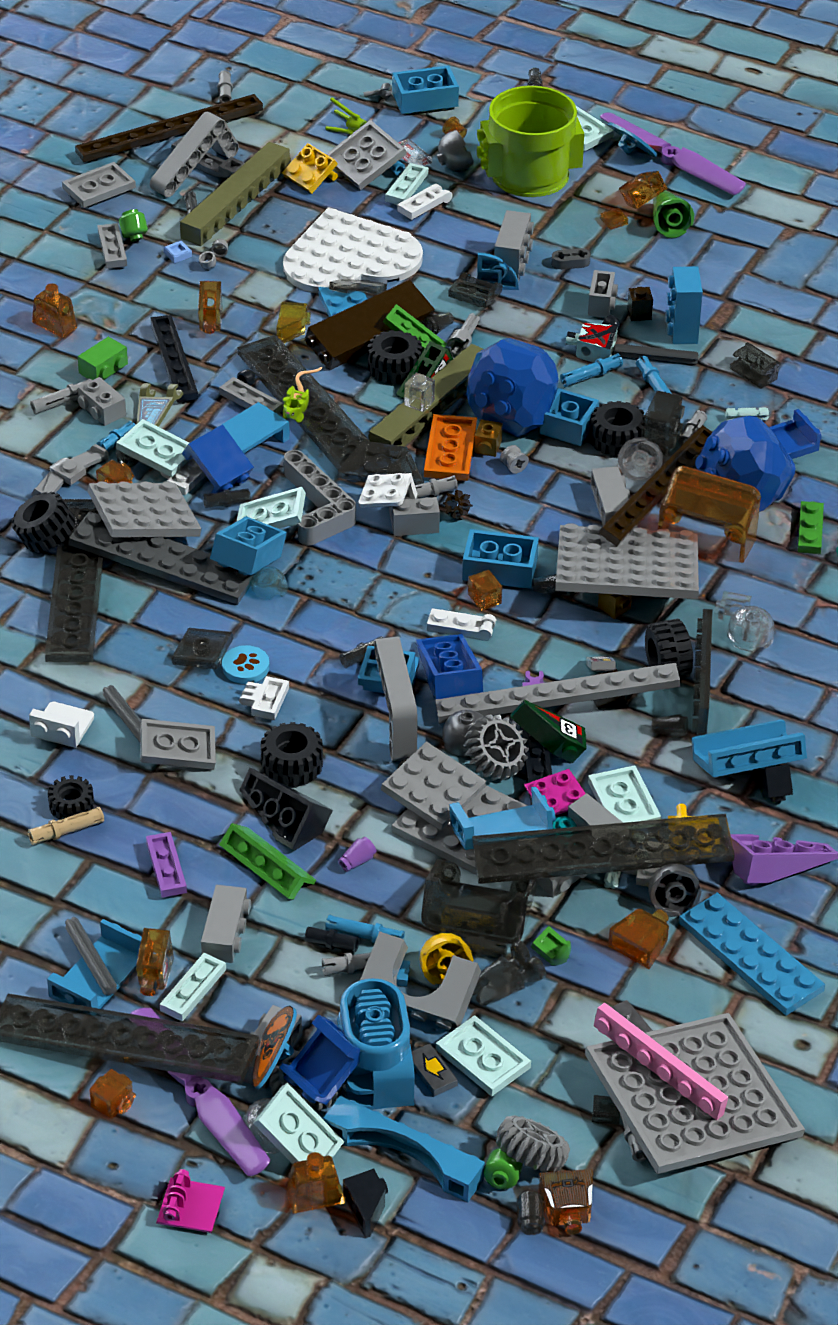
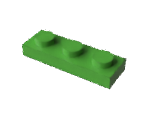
[383,304,447,352]
[798,501,824,554]

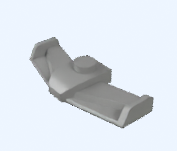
[31,444,109,496]

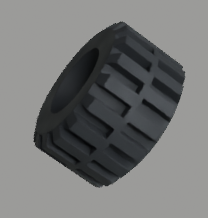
[368,330,422,384]
[590,401,647,457]
[11,492,76,553]
[645,618,693,679]
[261,722,323,787]

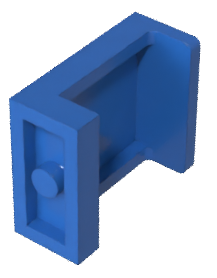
[769,409,822,459]
[182,424,254,496]
[279,1015,360,1105]

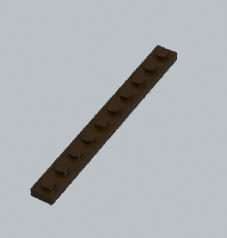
[75,94,263,162]
[599,425,712,547]

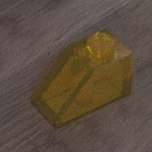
[277,302,311,345]

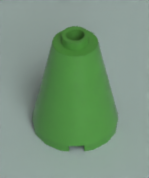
[653,190,694,238]

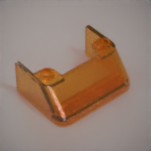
[658,466,761,563]

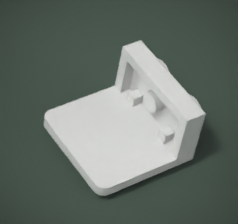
[358,473,418,507]
[29,702,94,748]

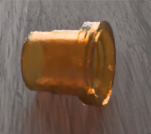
[442,116,467,138]

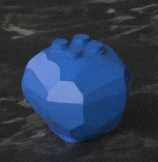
[467,338,559,437]
[695,416,796,516]

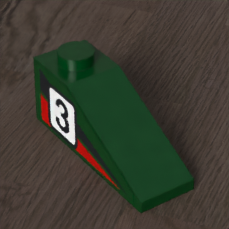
[396,341,453,400]
[510,699,587,763]

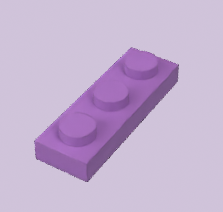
[146,832,187,898]

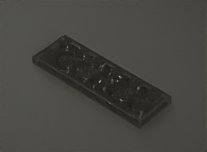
[692,609,713,736]

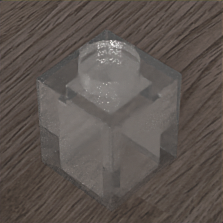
[404,373,435,412]

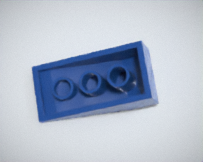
[416,634,483,700]

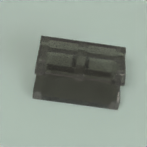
[730,342,779,389]

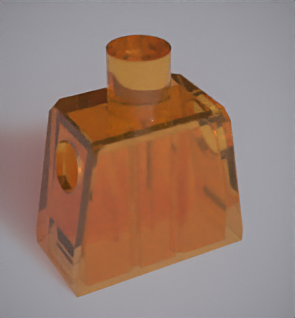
[619,171,668,209]
[32,283,77,338]
[608,909,669,969]
[286,1152,345,1214]

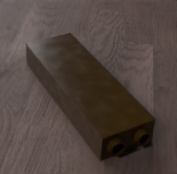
[305,279,435,371]

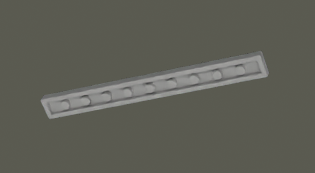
[435,663,680,724]

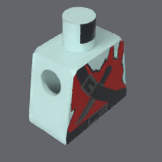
[566,323,618,363]

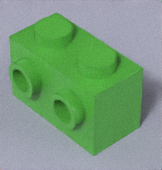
[77,336,128,380]

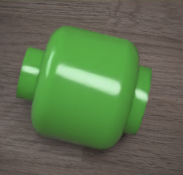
[119,209,148,241]
[484,1148,523,1190]

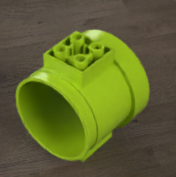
[476,86,584,197]

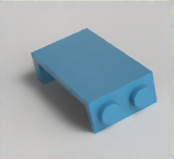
[218,402,290,453]
[449,787,556,850]
[47,919,147,1018]

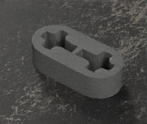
[551,248,591,270]

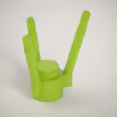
[325,97,367,135]

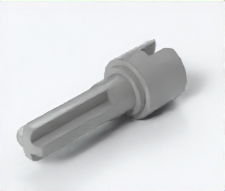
[446,313,480,356]

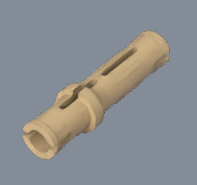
[28,807,104,845]

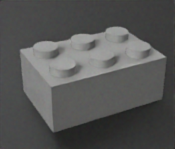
[494,210,534,283]

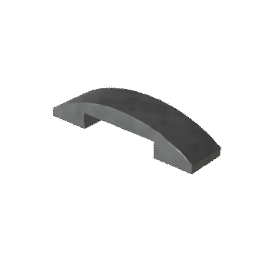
[171,136,245,178]

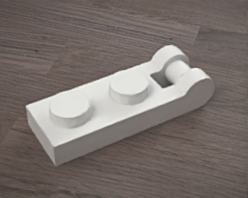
[397,184,452,220]
[427,608,496,640]

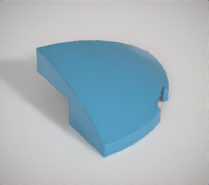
[477,252,519,290]

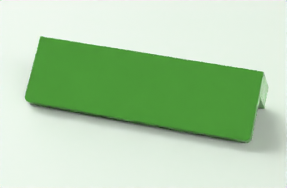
[219,823,316,900]

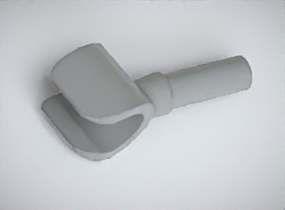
[363,83,392,99]

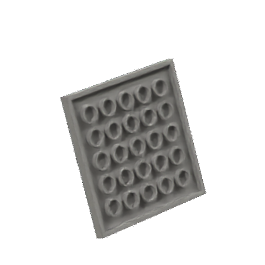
[555,523,699,599]
[585,1013,805,1174]

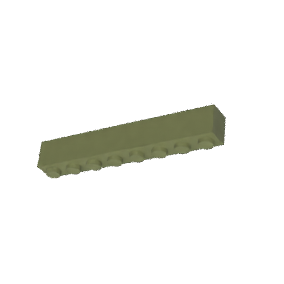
[180,142,291,246]
[368,344,483,459]

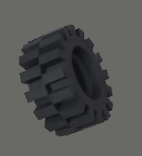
[48,775,94,820]

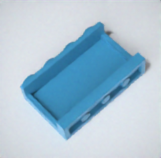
[691,719,807,777]

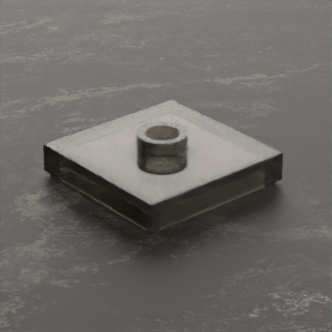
[171,628,234,669]

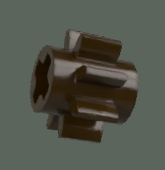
[443,490,473,519]

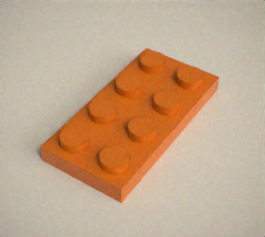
[424,414,477,481]

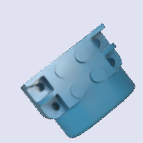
[337,978,415,1110]

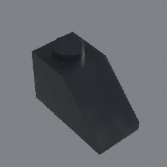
[753,765,793,802]
[343,1169,388,1238]

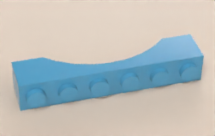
[323,1096,485,1202]

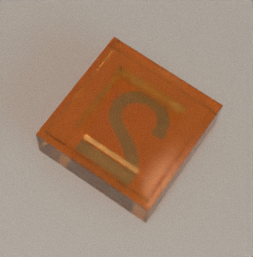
[600,208,629,230]

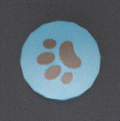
[222,645,269,684]

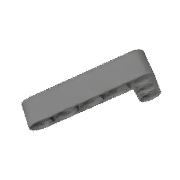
[150,112,239,197]
[284,450,356,546]
[374,636,417,761]

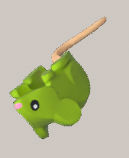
[283,367,322,423]

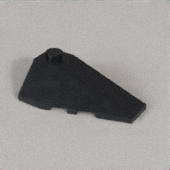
[239,768,333,850]

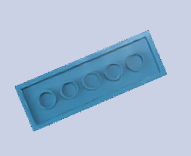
[679,892,825,1016]

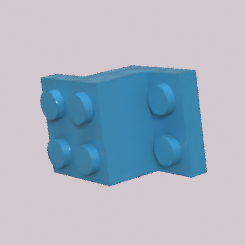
[358,646,420,693]

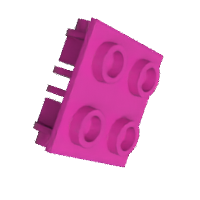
[524,769,586,816]
[156,1169,225,1233]

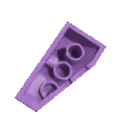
[727,834,838,886]

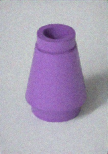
[338,837,377,872]

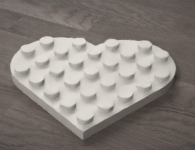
[283,208,423,293]

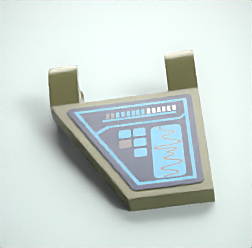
[137,383,183,427]

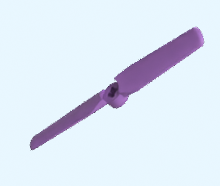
[600,112,746,195]
[129,1008,270,1176]

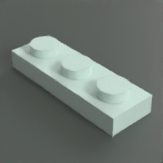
[385,163,429,205]
[160,953,226,1022]

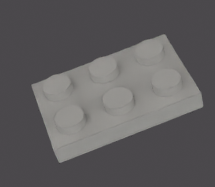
[62,162,136,208]
[140,719,216,770]

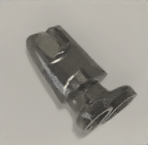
[472,940,546,1006]

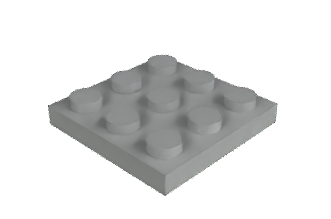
[327,120,407,190]
[381,741,486,830]

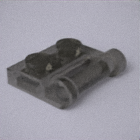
[448,272,503,308]

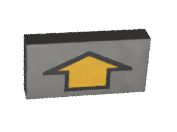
[412,1044,458,1096]

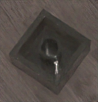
[641,391,685,457]

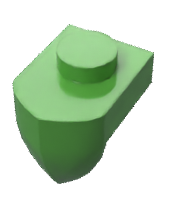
[531,926,571,965]

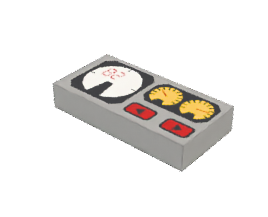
[586,656,616,671]

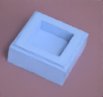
[163,241,192,263]

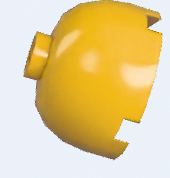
[419,933,474,985]

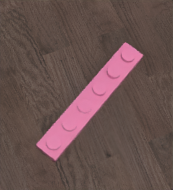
[594,1003,728,1121]

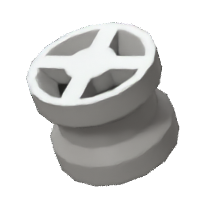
[500,445,529,473]

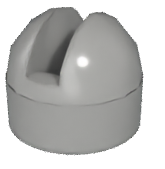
[211,239,228,257]
[199,251,216,270]

